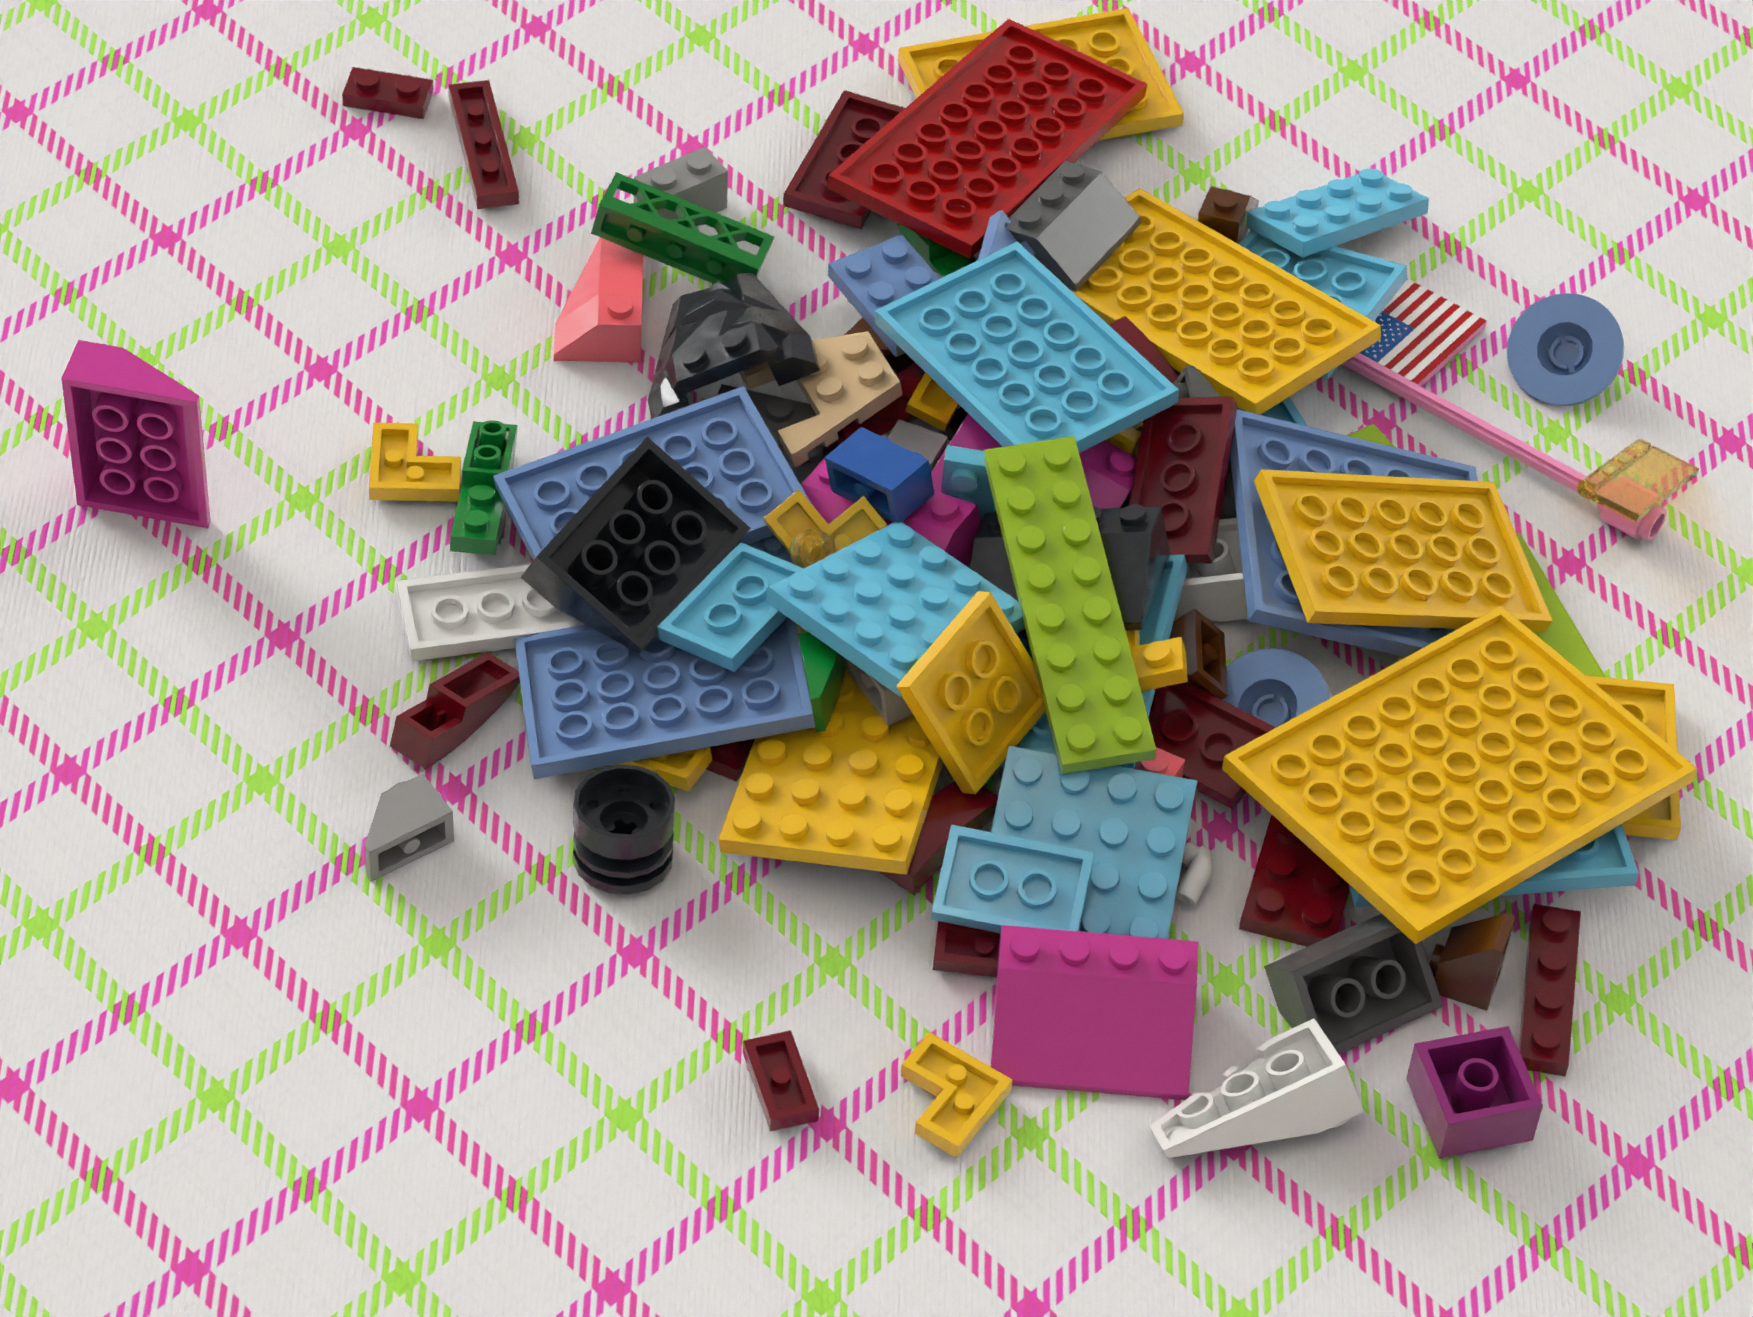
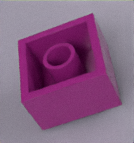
[1406,1026,1543,1159]

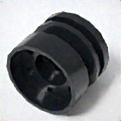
[573,765,675,895]

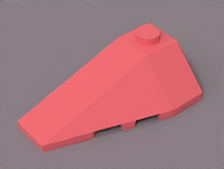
[554,238,643,363]

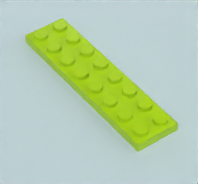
[984,436,1156,774]

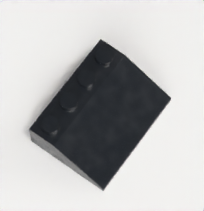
[521,437,751,653]
[970,505,1170,634]

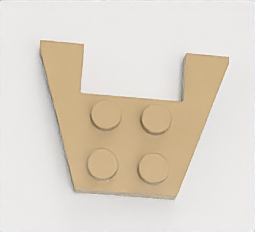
[739,331,903,467]

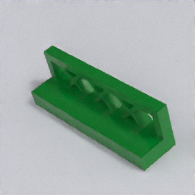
[591,172,774,284]

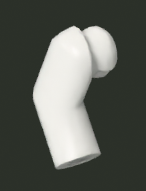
[1176,842,1213,906]

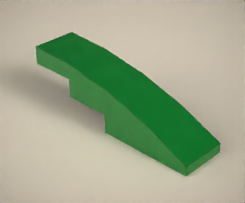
[798,632,846,733]

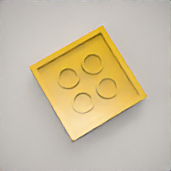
[896,591,1046,794]

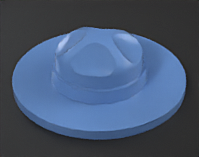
[1507,293,1624,406]
[1222,648,1330,728]

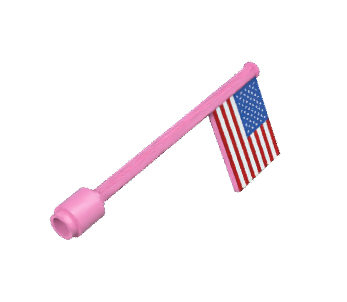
[1342,278,1667,541]

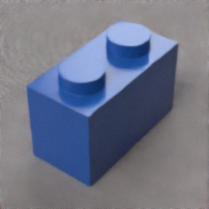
[825,427,935,523]

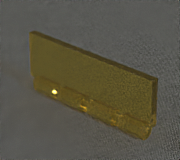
[1577,439,1699,523]

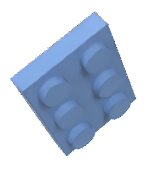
[828,234,940,357]

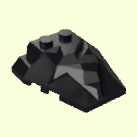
[648,272,820,419]

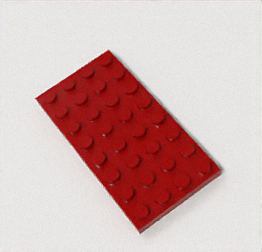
[827,18,1147,259]

